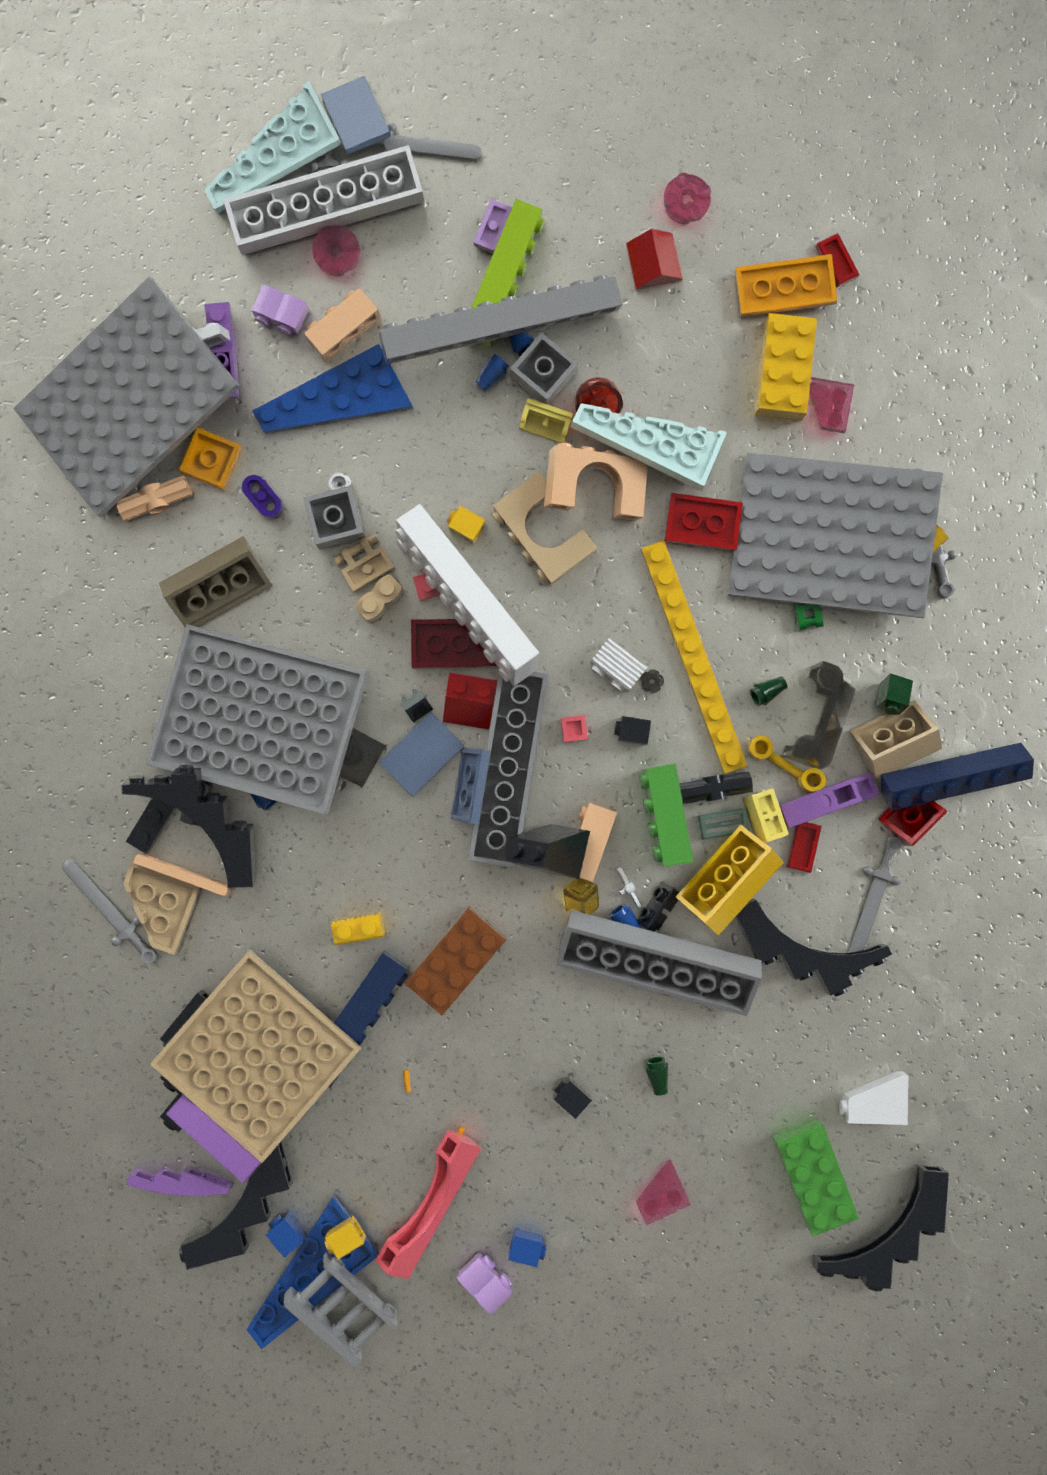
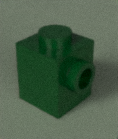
[876,673,913,715]

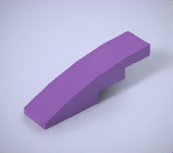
[166,1094,261,1183]
[126,1166,234,1196]

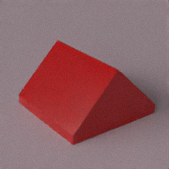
[626,228,682,290]
[878,801,947,847]

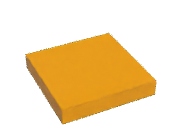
[178,428,242,491]

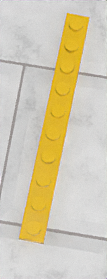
[641,540,748,774]

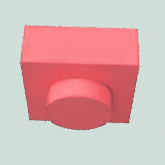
[413,574,441,601]
[561,715,588,742]

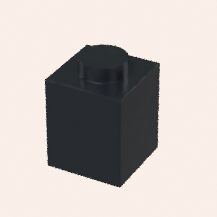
[614,716,651,746]
[553,1077,592,1119]

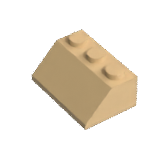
[850,700,942,780]

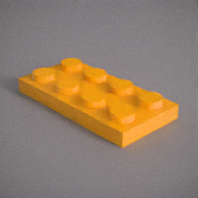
[735,254,837,317]

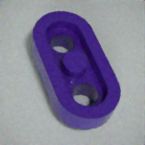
[242,475,283,519]

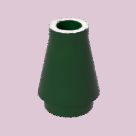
[750,676,788,706]
[644,1057,669,1096]

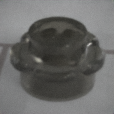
[640,669,664,693]

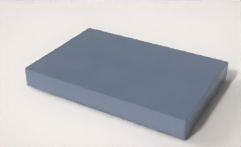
[321,76,391,155]
[379,712,464,797]
[451,748,490,824]

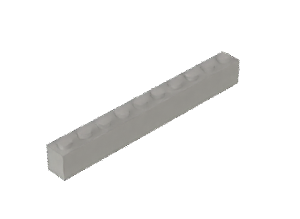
[379,275,622,365]

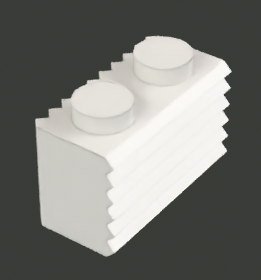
[590,638,647,692]

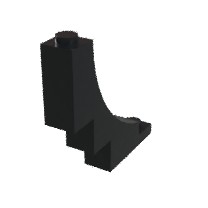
[179,1141,293,1270]

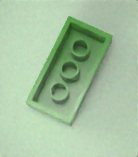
[639,764,693,867]
[772,1118,859,1236]

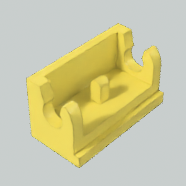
[519,398,573,443]
[742,788,789,843]

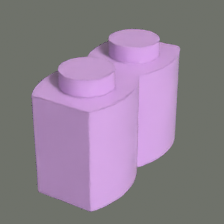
[251,285,309,335]
[457,1252,512,1315]

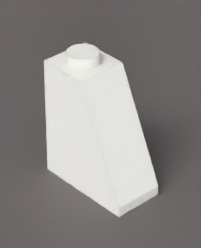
[839,1071,909,1125]

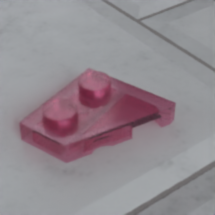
[809,377,855,433]
[636,1159,691,1226]

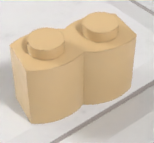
[355,574,404,624]

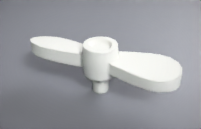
[616,867,642,909]

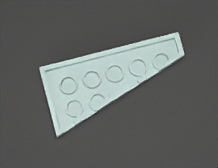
[205,80,342,214]
[570,403,727,491]

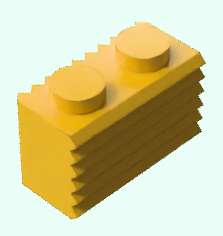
[331,911,386,945]

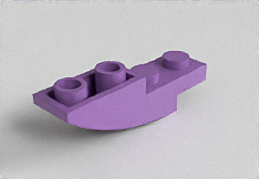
[204,302,239,398]
[780,772,880,829]

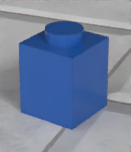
[266,1212,307,1258]
[508,1229,546,1267]

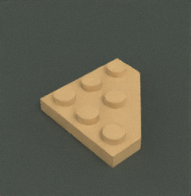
[123,861,201,955]

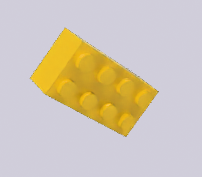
[754,313,817,421]
[676,825,784,935]

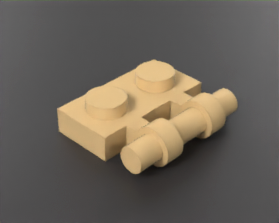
[333,533,395,592]

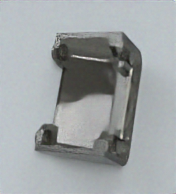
[781,661,855,769]

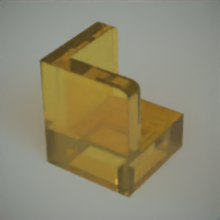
[563,878,599,915]

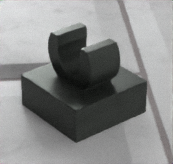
[401,689,433,722]

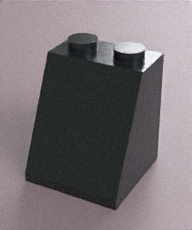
[505,824,590,879]

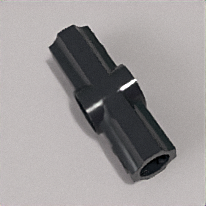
[679,772,753,804]

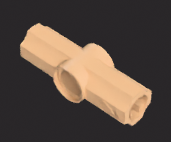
[116,475,192,522]

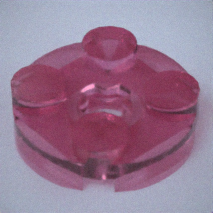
[663,173,711,224]
[312,225,361,276]

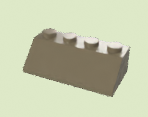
[159,536,272,627]

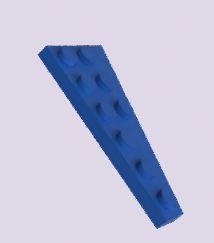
[252,344,413,434]
[247,1195,379,1349]

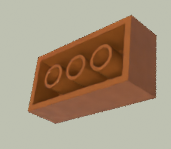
[405,906,506,1015]

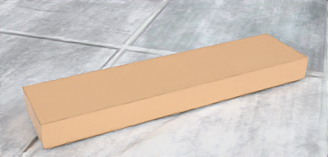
[133,853,233,896]

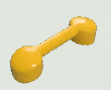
[748,735,826,793]

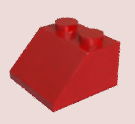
[443,672,498,730]

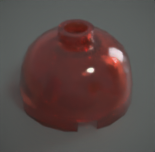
[574,377,623,414]

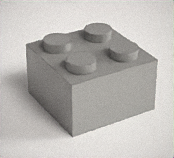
[510,332,578,405]
[303,486,366,550]

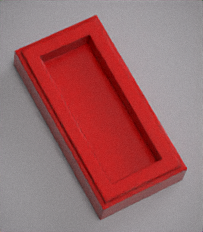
[815,233,860,288]
[786,822,822,873]

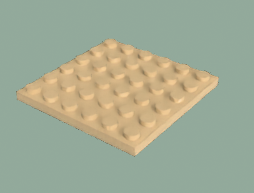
[150,950,362,1163]

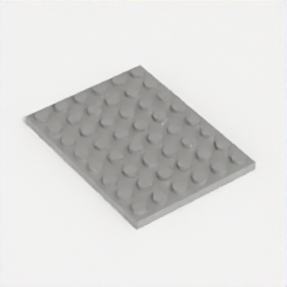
[13,277,240,517]
[728,453,943,618]
[145,624,369,815]

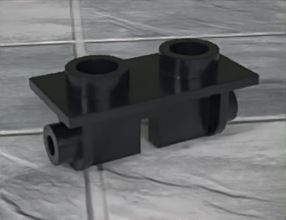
[637,881,679,932]

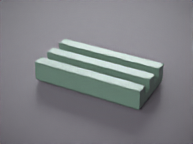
[698,808,750,840]

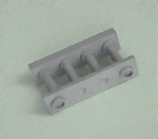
[284,1252,398,1369]

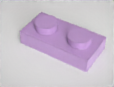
[473,199,512,254]

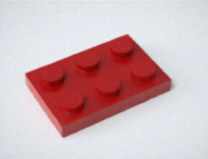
[664,493,743,551]

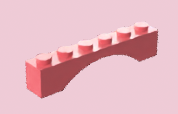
[375,1130,481,1279]

